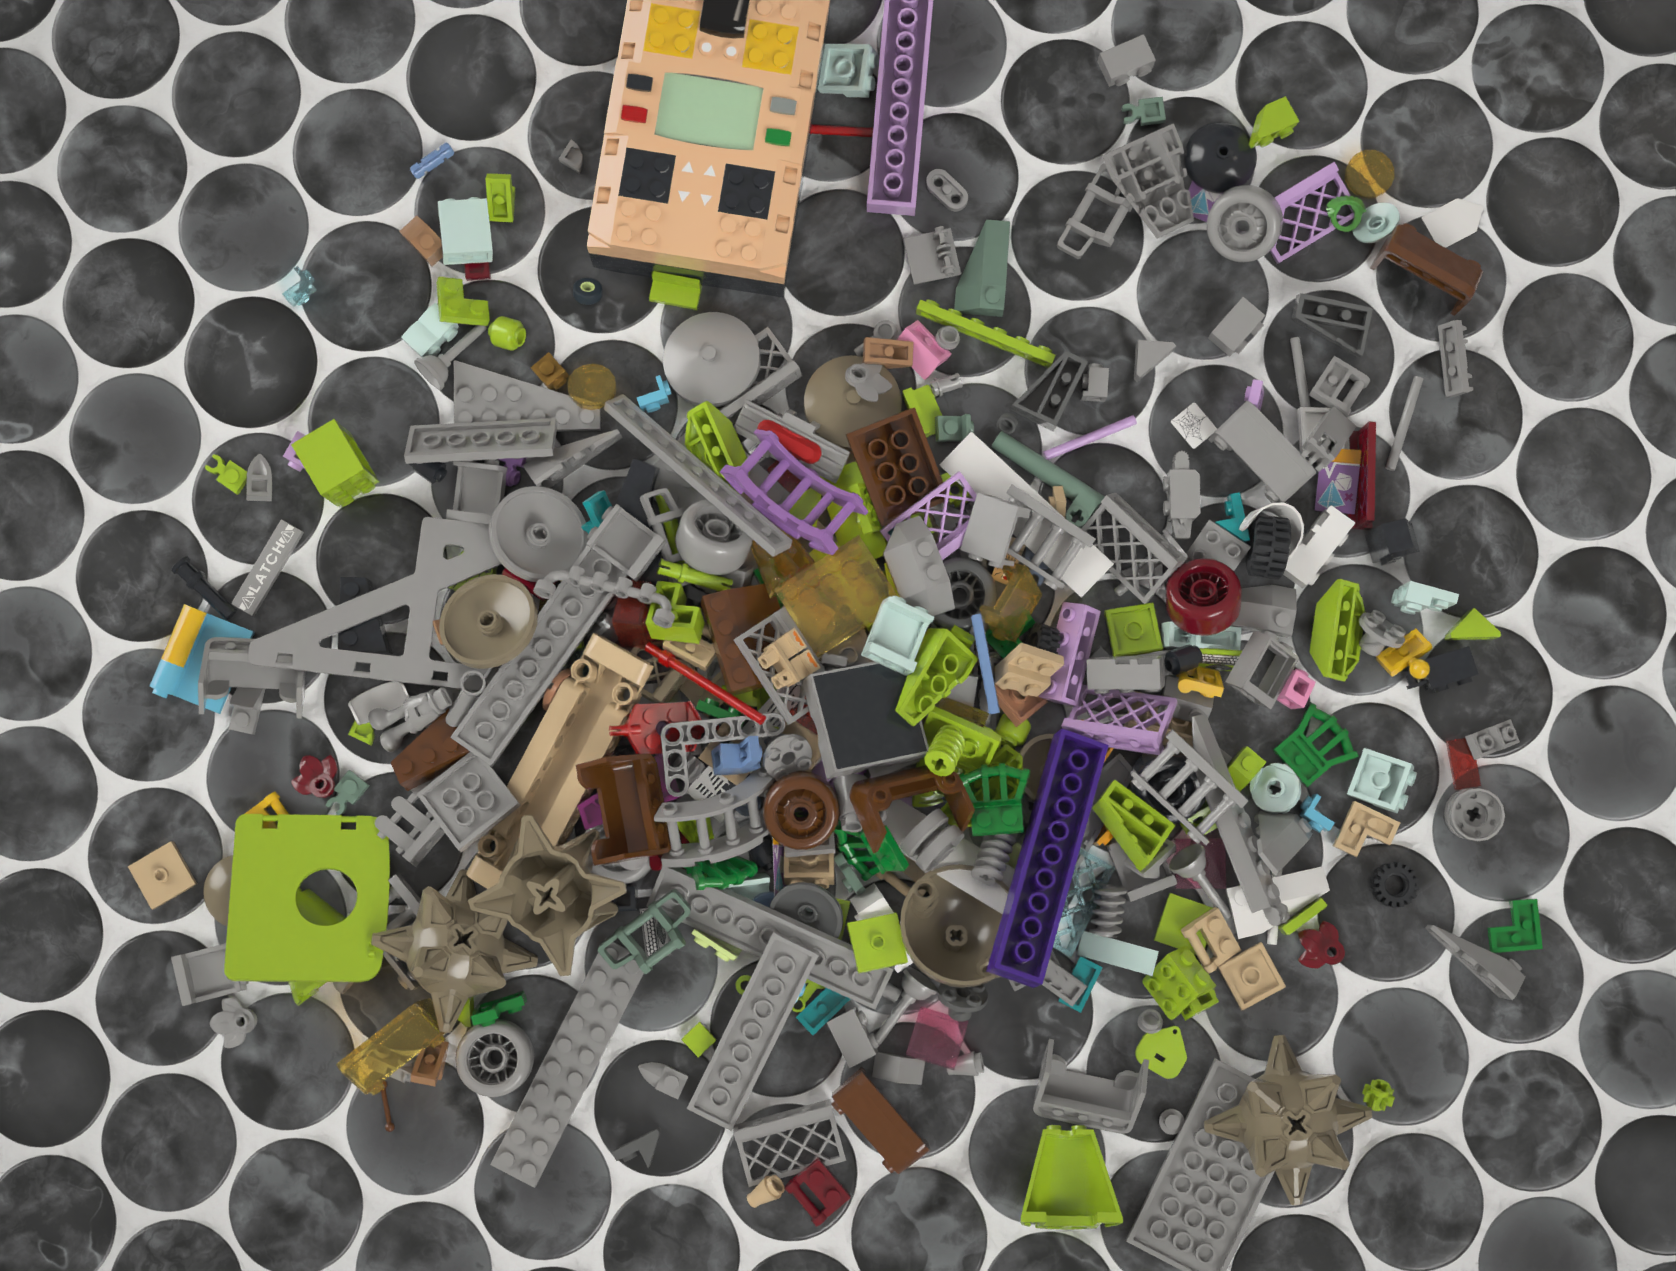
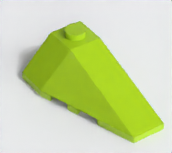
[895,628,979,726]

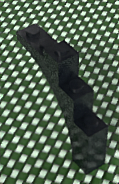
[615,458,708,608]

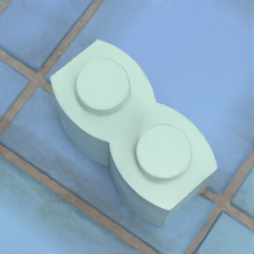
[401,303,459,358]

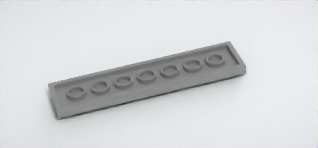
[687,930,819,1131]

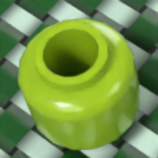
[488,316,526,351]
[995,713,1031,749]

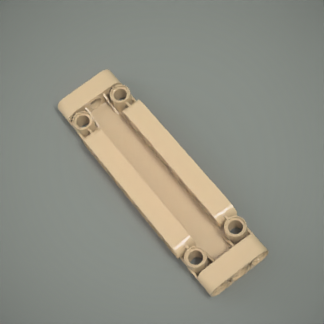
[466,633,654,889]

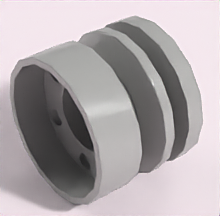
[1443,788,1505,841]

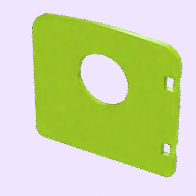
[224,814,390,982]

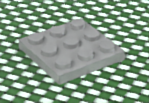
[417,752,521,852]

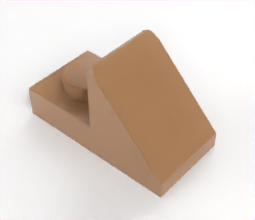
[863,337,914,369]
[411,1038,449,1086]

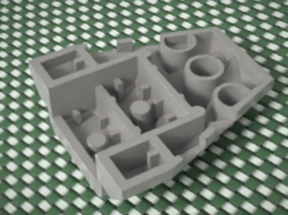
[1102,123,1194,238]

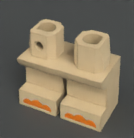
[758,627,821,689]

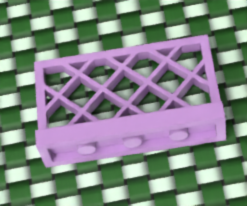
[1270,162,1354,264]
[880,471,977,560]
[1061,685,1177,755]

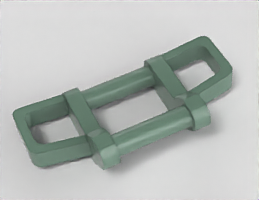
[598,889,691,974]

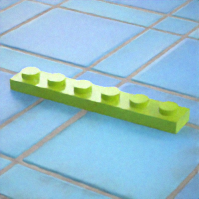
[916,299,1056,368]

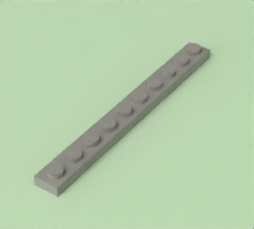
[604,394,792,557]

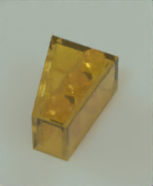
[751,525,817,599]

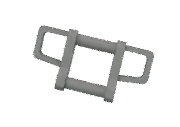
[1057,163,1133,259]
[640,488,694,587]

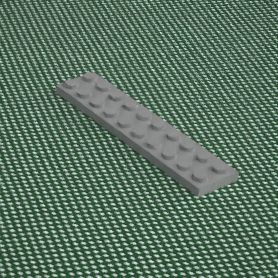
[450,545,628,766]
[647,867,895,1010]
[490,938,644,1188]

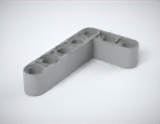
[661,713,785,797]

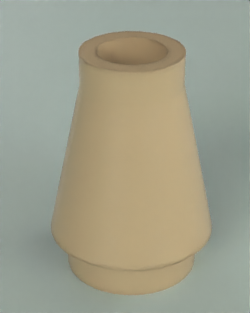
[747,1175,785,1208]

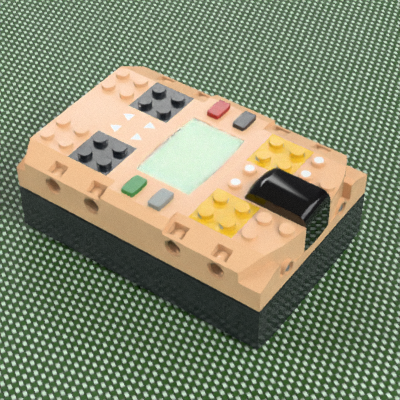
[587,0,830,298]

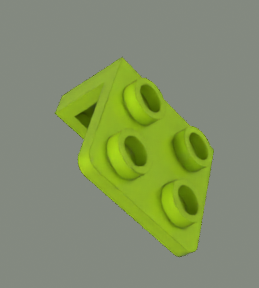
[1143,946,1216,1020]

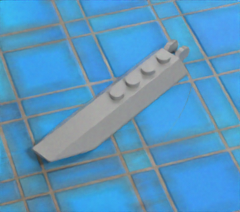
[1192,714,1290,926]

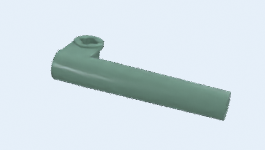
[991,431,1105,529]

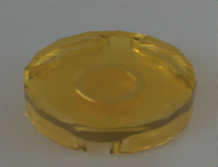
[1345,150,1394,198]
[567,364,617,410]

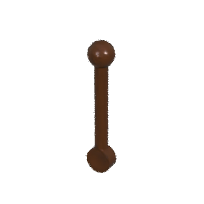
[377,1080,395,1132]

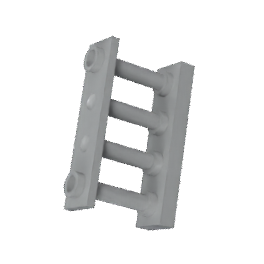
[1006,484,1096,590]
[1130,729,1248,845]
[349,874,421,991]

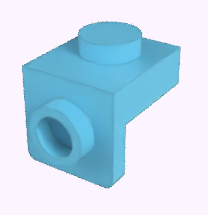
[637,375,672,413]
[1300,794,1334,833]

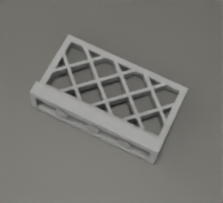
[719,327,802,424]
[1082,492,1186,604]
[734,607,826,725]
[733,1099,846,1187]

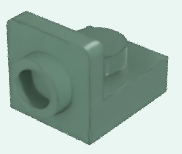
[935,414,974,442]

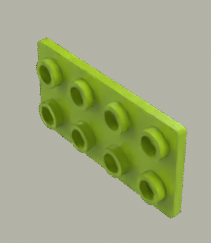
[819,461,888,565]

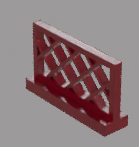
[1346,421,1376,530]

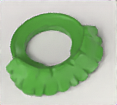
[1326,195,1367,232]

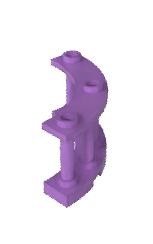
[720,429,868,556]

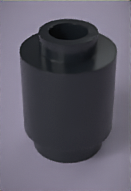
[409,462,447,484]
[1164,645,1203,675]
[749,836,774,872]

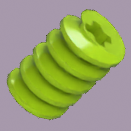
[924,724,966,776]

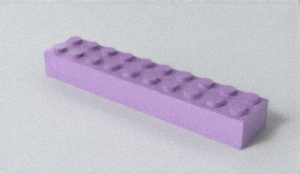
[867,0,933,216]

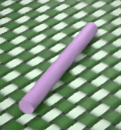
[1043,415,1137,460]

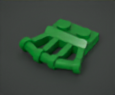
[1273,702,1359,787]
[958,763,1030,836]
[834,820,909,882]
[683,856,758,890]

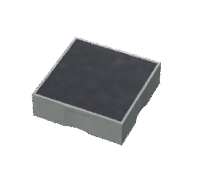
[802,662,929,779]

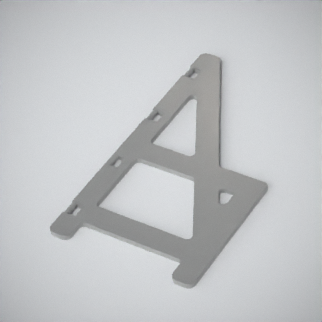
[248,517,554,699]

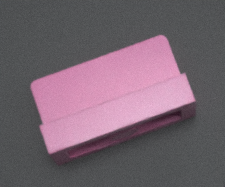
[897,320,952,380]

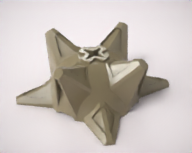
[468,815,627,976]
[371,869,538,1033]
[1204,1035,1372,1205]

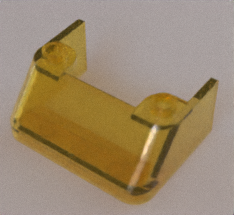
[336,998,453,1096]

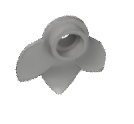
[845,363,892,402]
[210,998,257,1048]

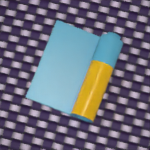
[150,604,255,714]

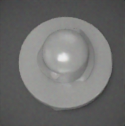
[1359,610,1406,656]
[763,733,812,781]

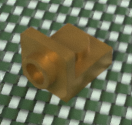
[531,352,569,390]

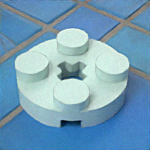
[1250,763,1301,814]

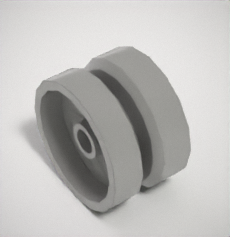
[900,808,964,873]

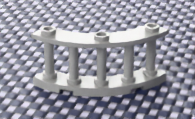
[654,765,776,867]

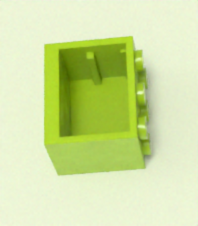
[291,419,379,507]

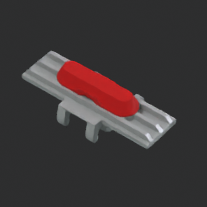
[734,399,850,483]

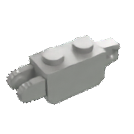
[1163,450,1201,539]

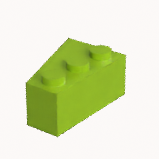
[1092,779,1175,872]

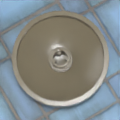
[804,355,902,451]
[439,574,538,669]

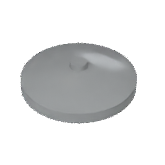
[663,312,761,407]
[489,486,589,582]

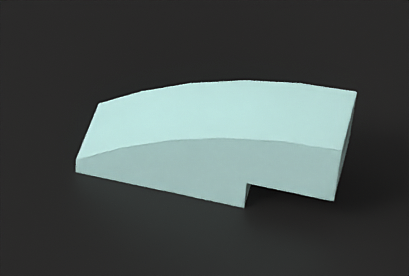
[1161,621,1241,650]
[1076,931,1159,976]

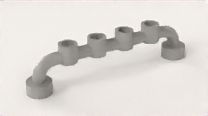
[533,566,675,628]

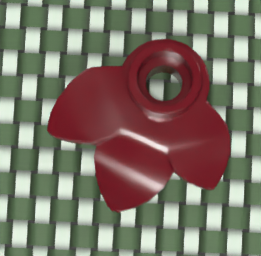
[291,755,338,798]
[1298,921,1345,969]

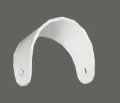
[1239,502,1304,561]
[348,681,409,725]

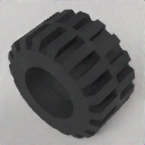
[1246,514,1291,580]

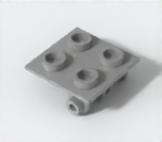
[904,226,961,285]
[1185,519,1251,571]

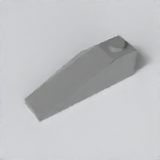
[523,429,623,488]
[1231,585,1297,638]
[1254,809,1312,875]

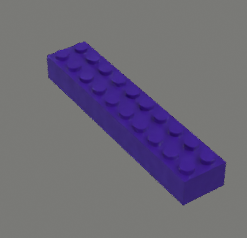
[986,728,1109,988]

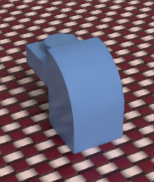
[711,736,762,775]

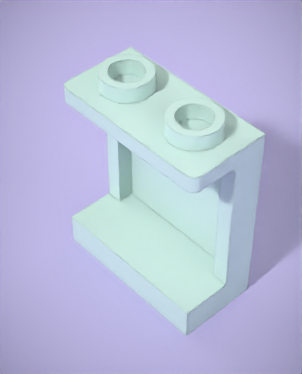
[438,197,493,265]
[861,596,934,676]

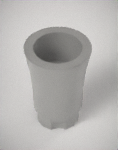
[833,774,868,832]

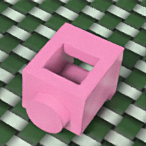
[1277,669,1316,709]

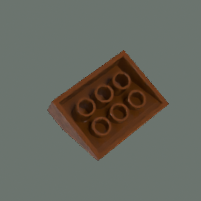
[846,407,950,527]
[701,583,780,696]

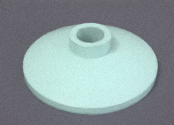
[1352,203,1400,243]

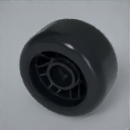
[1130,745,1206,824]

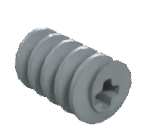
[971,834,1016,885]
[1089,883,1127,938]

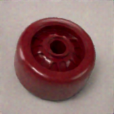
[1166,558,1242,636]

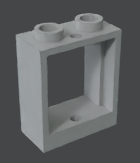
[1225,630,1299,709]

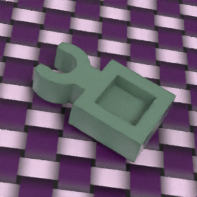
[1121,96,1166,126]
[326,770,370,815]
[834,853,866,896]

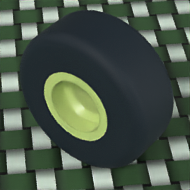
[573,278,602,305]

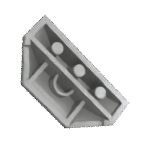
[883,516,955,616]

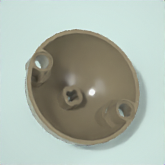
[900,864,1010,987]

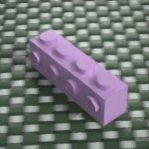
[1039,602,1101,707]

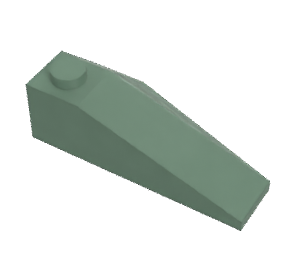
[954,219,1010,317]

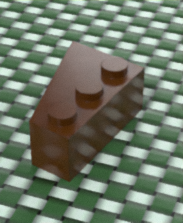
[390,708,470,791]

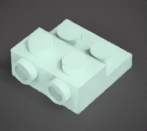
[818,44,879,98]
[1391,581,1459,614]
[1347,748,1417,813]

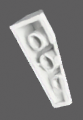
[1225,866,1330,939]

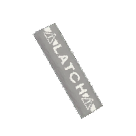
[231,519,304,616]

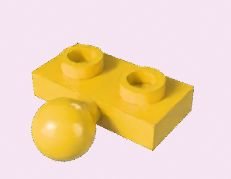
[1376,628,1432,679]

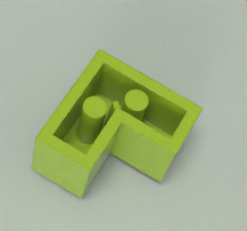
[646,581,705,644]

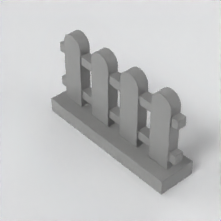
[375,776,445,867]

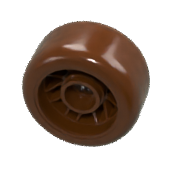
[763,771,839,850]

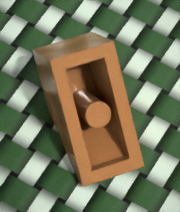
[399,216,443,267]

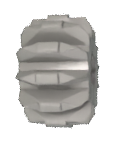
[668,752,705,784]

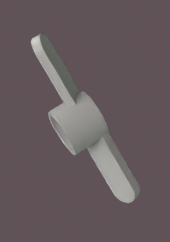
[446,668,492,727]

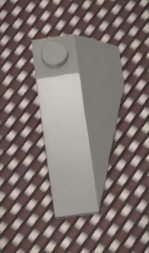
[1424,925,1526,1000]

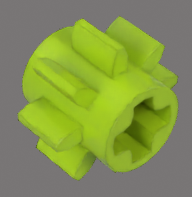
[1362,1079,1395,1111]

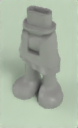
[368,688,452,752]

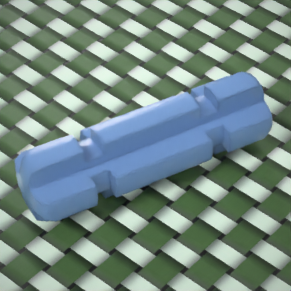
[410,143,454,179]

